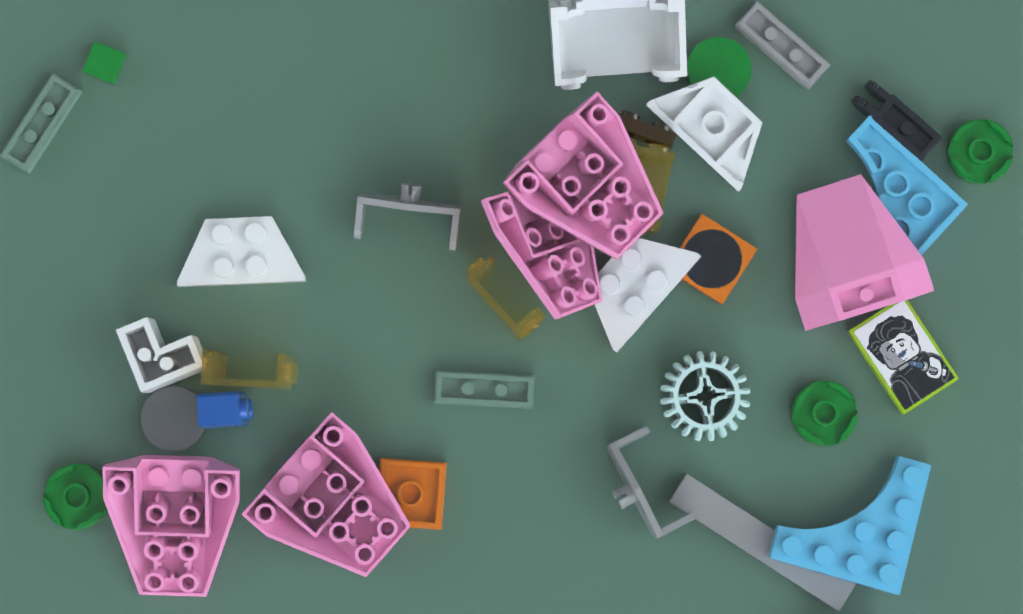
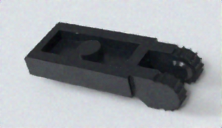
[851,80,942,161]

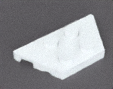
[646,76,762,192]
[177,216,306,288]
[595,238,702,353]

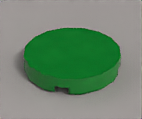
[686,37,752,97]
[946,119,1014,185]
[791,380,858,446]
[43,463,108,530]

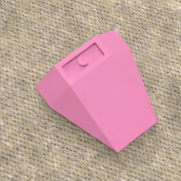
[503,91,663,259]
[795,174,934,331]
[481,192,602,320]
[241,412,411,577]
[103,455,240,597]

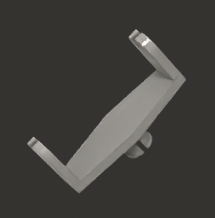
[354,182,462,251]
[607,426,696,540]

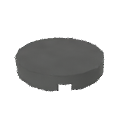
[140,385,207,452]

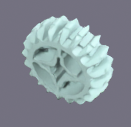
[660,351,750,441]

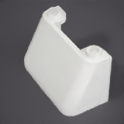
[548,0,687,90]

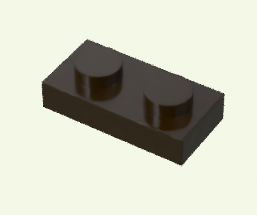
[616,110,677,152]

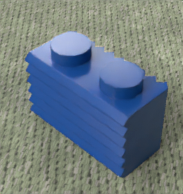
[196,391,254,429]

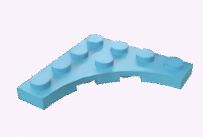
[846,116,968,255]
[768,456,931,595]

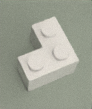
[116,317,210,393]

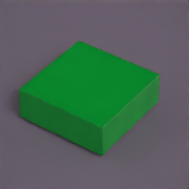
[82,41,127,85]

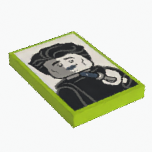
[847,300,959,415]

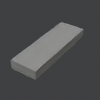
[734,1,831,91]

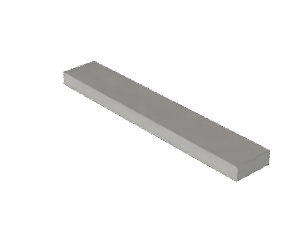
[668,474,856,611]

